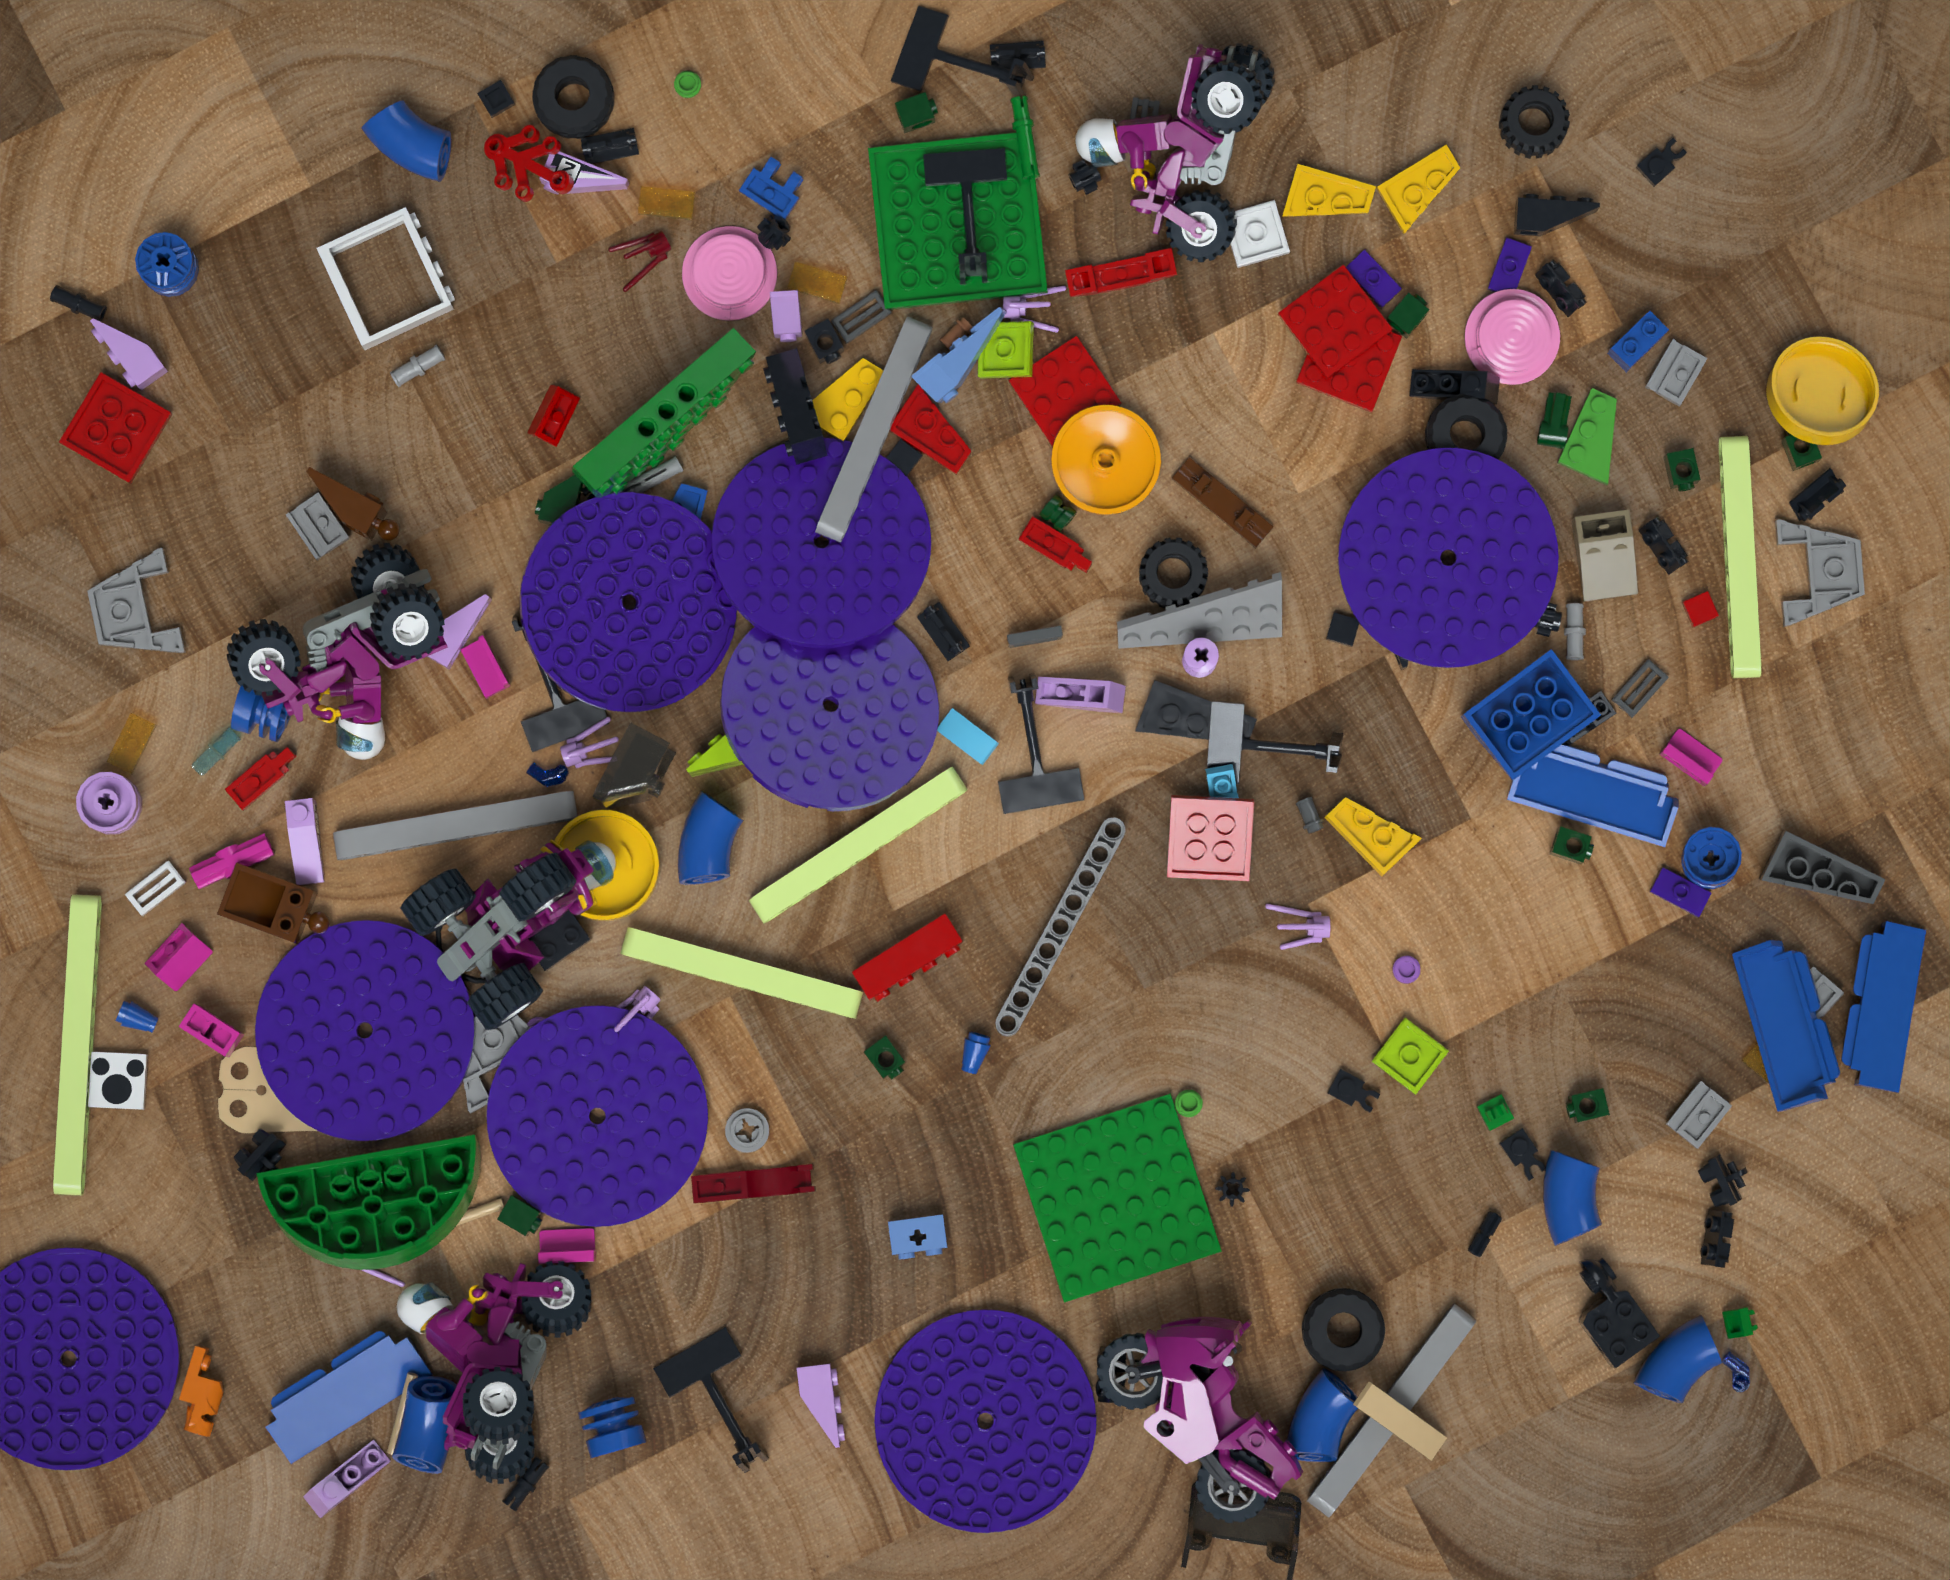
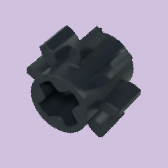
[1068,159,1102,195]
[757,215,791,250]
[1534,603,1562,637]
[1215,1172,1250,1207]

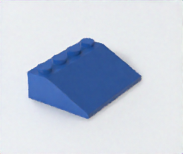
[1461,649,1601,781]

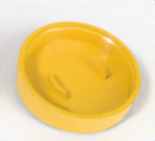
[1766,337,1879,445]
[554,810,660,921]

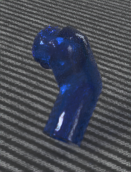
[526,762,569,787]
[1722,1351,1750,1393]

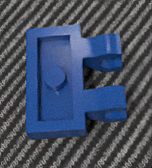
[739,157,804,220]

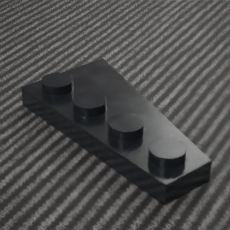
[1135,680,1257,740]

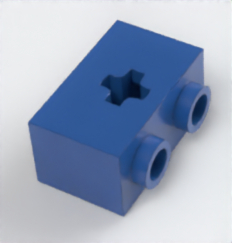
[1607,311,1669,373]

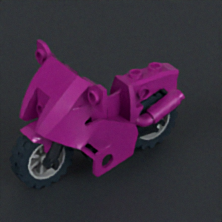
[1097,1317,1303,1523]

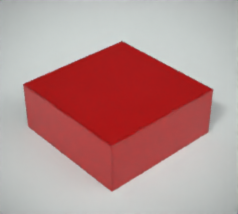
[1682,591,1719,628]

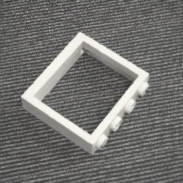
[317,207,455,350]

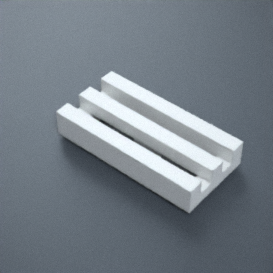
[125,860,186,916]

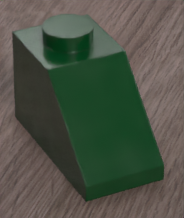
[535,475,583,525]

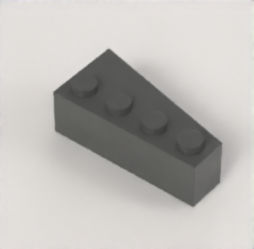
[1759,830,1886,904]

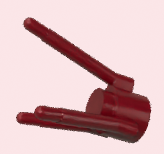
[608,231,672,292]

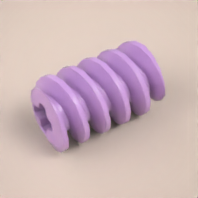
[1182,638,1219,678]

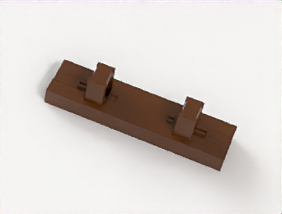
[1172,457,1273,549]

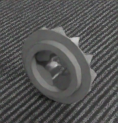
[725,1108,769,1153]

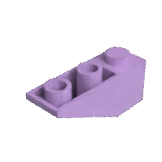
[90,318,168,391]
[797,1363,845,1448]
[303,1440,391,1518]

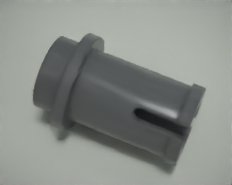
[1295,797,1324,834]

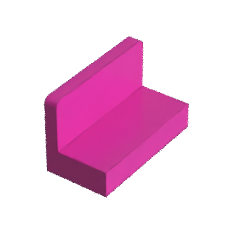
[460,635,510,699]
[1659,729,1723,786]
[145,923,213,991]
[538,1228,596,1264]

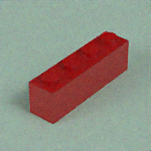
[852,914,963,1002]

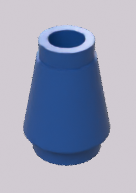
[115,1001,158,1033]
[961,1032,991,1074]

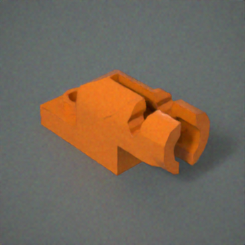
[179,1346,224,1437]

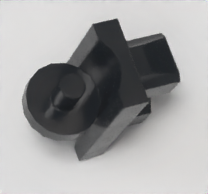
[234,1129,286,1181]
[1698,1154,1748,1207]

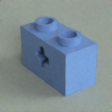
[888,1215,947,1260]

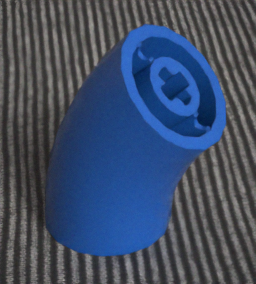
[361,100,452,182]
[678,791,744,885]
[1543,1150,1602,1246]
[1633,1315,1722,1403]
[1287,1368,1358,1462]
[392,1376,457,1474]

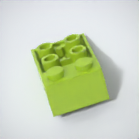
[686,734,744,777]

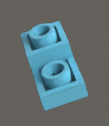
[937,708,999,765]
[1205,764,1239,798]

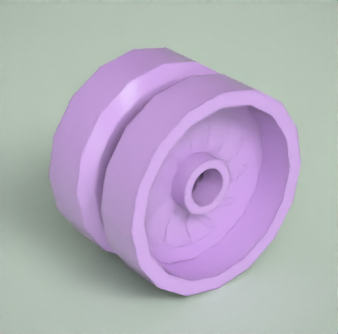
[76,772,142,835]

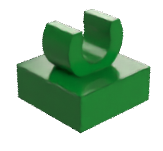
[1477,1094,1514,1131]
[1722,1307,1758,1339]

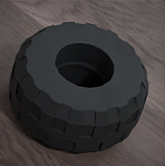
[532,55,614,139]
[1425,394,1507,460]
[1302,1288,1385,1372]

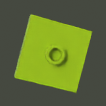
[978,321,1034,379]
[1371,1018,1449,1095]

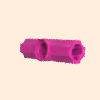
[189,833,275,890]

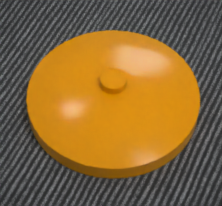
[1051,405,1161,515]

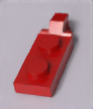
[1018,516,1092,573]
[225,747,297,811]

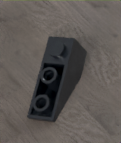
[1514,194,1600,236]
[1409,369,1500,404]

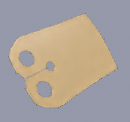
[218,1047,317,1133]

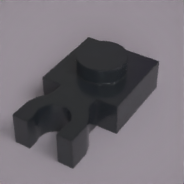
[1636,138,1687,187]
[1327,1069,1380,1113]
[1499,1128,1546,1181]

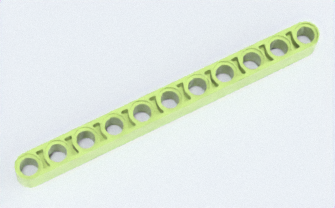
[53,894,102,1196]

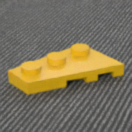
[1376,144,1460,234]
[1282,164,1376,217]
[812,358,884,441]
[1325,797,1422,877]

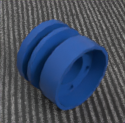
[135,232,199,297]
[231,685,291,742]
[1681,827,1742,890]
[578,1397,647,1458]

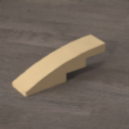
[1353,1382,1447,1461]

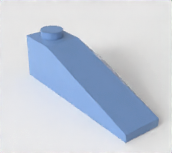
[912,307,1007,403]

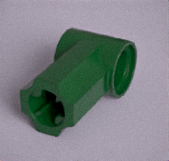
[1537,392,1572,449]

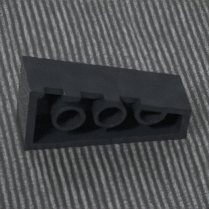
[763,348,828,465]

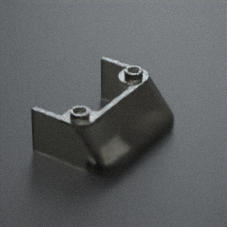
[592,722,676,810]
[1181,1482,1302,1580]

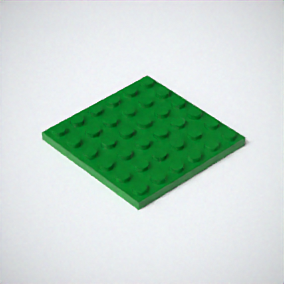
[868,133,1048,310]
[1013,1094,1222,1303]

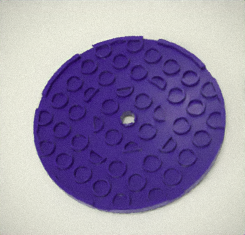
[712,438,931,648]
[1338,448,1559,668]
[520,492,737,712]
[720,624,939,812]
[255,920,475,1141]
[487,1006,708,1227]
[0,1248,180,1470]
[874,1310,1096,1533]

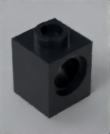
[804,319,844,364]

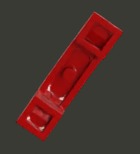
[1065,248,1177,297]

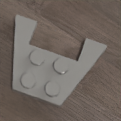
[1775,519,1865,627]
[87,548,186,653]
[463,1015,530,1114]

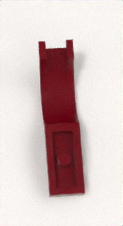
[691,1164,816,1204]

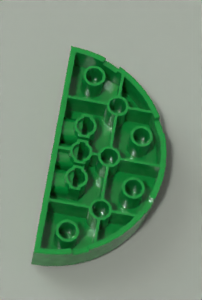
[572,328,756,498]
[257,1134,481,1270]

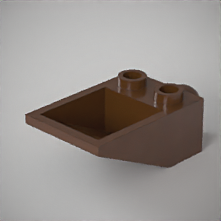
[306,467,400,541]
[217,863,330,944]

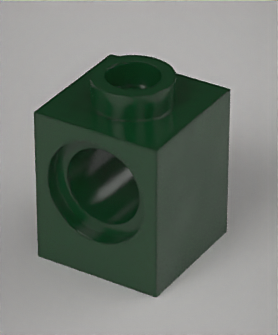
[895,92,938,134]
[1386,292,1430,339]
[1781,432,1822,471]
[1663,448,1701,492]
[1550,826,1594,865]
[864,1036,906,1080]
[1565,1088,1610,1123]
[497,1196,543,1236]

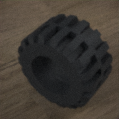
[1499,85,1570,159]
[1139,537,1208,608]

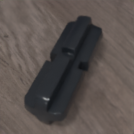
[1468,1211,1502,1257]

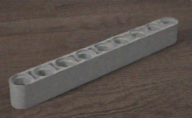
[815,316,933,543]
[333,791,578,860]
[995,817,1125,1037]
[1307,1303,1477,1518]

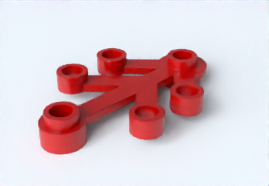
[484,125,574,202]

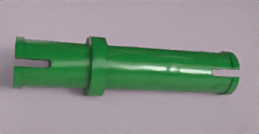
[1010,96,1040,180]

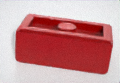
[527,385,580,447]

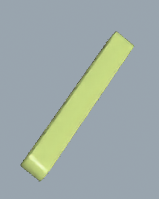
[1719,436,1761,678]
[749,767,968,924]
[620,927,863,1019]

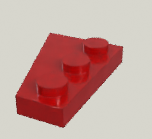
[890,384,972,475]

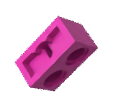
[179,1004,244,1058]

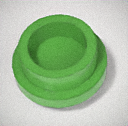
[674,71,701,98]
[1175,1090,1203,1117]

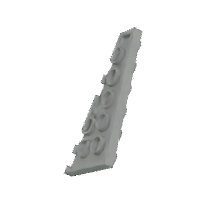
[1117,572,1282,649]

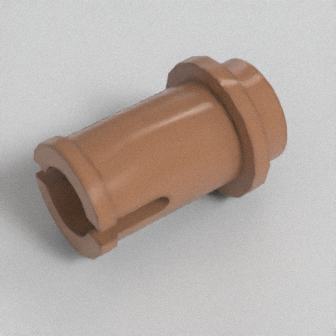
[939,318,973,351]

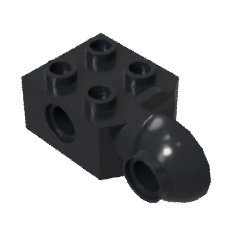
[514,863,591,971]
[1579,1258,1660,1369]

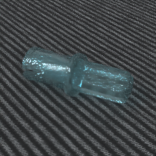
[192,727,241,776]

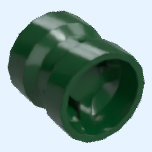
[1039,494,1077,532]

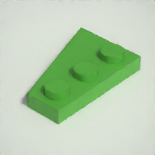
[1557,388,1617,485]

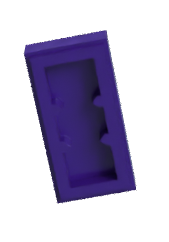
[1487,237,1532,292]
[1346,250,1402,309]
[1650,868,1711,918]

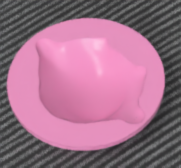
[682,226,777,321]
[1465,289,1560,385]

